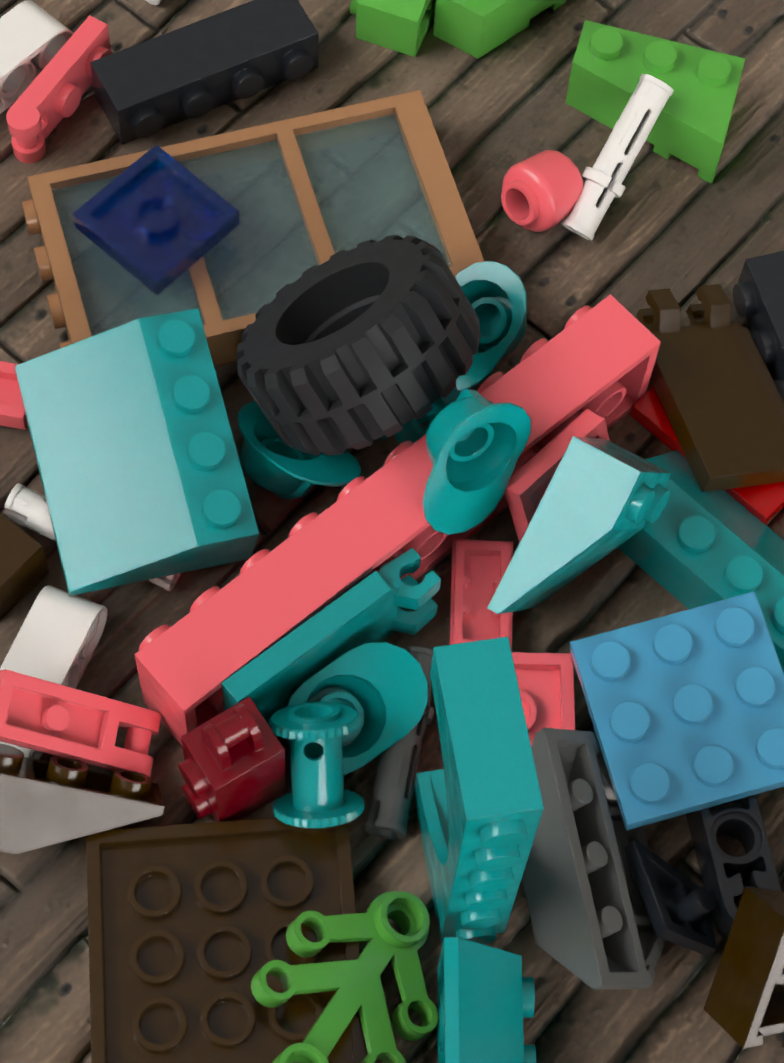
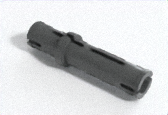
[365,646,434,839]

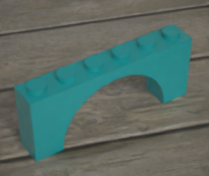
[414,637,544,945]

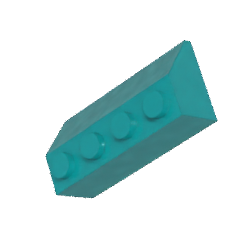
[617,450,784,673]
[437,937,537,1063]

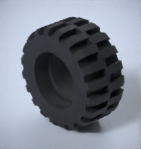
[237,235,480,456]

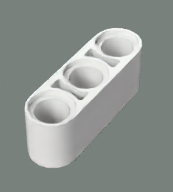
[0,0,74,114]
[0,585,107,760]

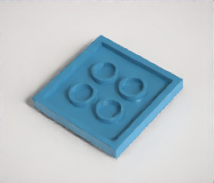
[570,591,784,830]

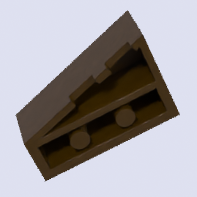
[704,886,784,1049]

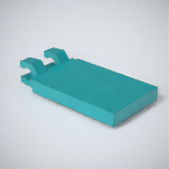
[221,548,441,724]

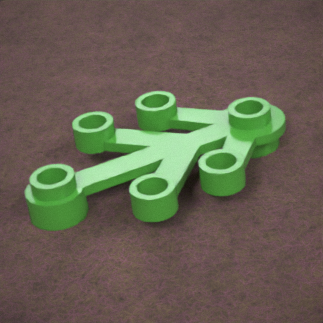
[251,891,438,1063]

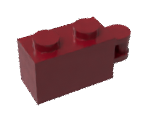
[178,696,286,822]

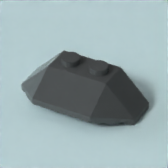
[522,728,665,990]

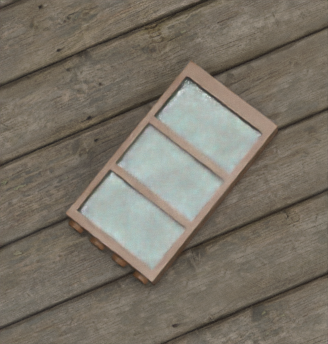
[21,90,485,366]

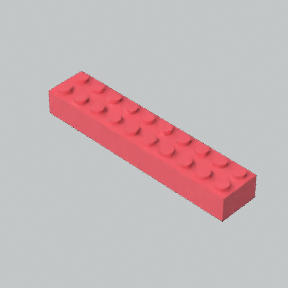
[134,294,661,746]

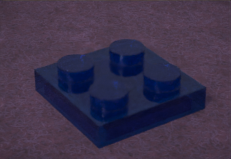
[72,145,240,295]

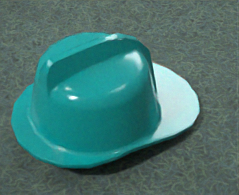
[455,261,527,391]
[422,388,531,535]
[237,401,362,500]
[286,642,428,774]

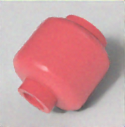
[501,150,584,232]

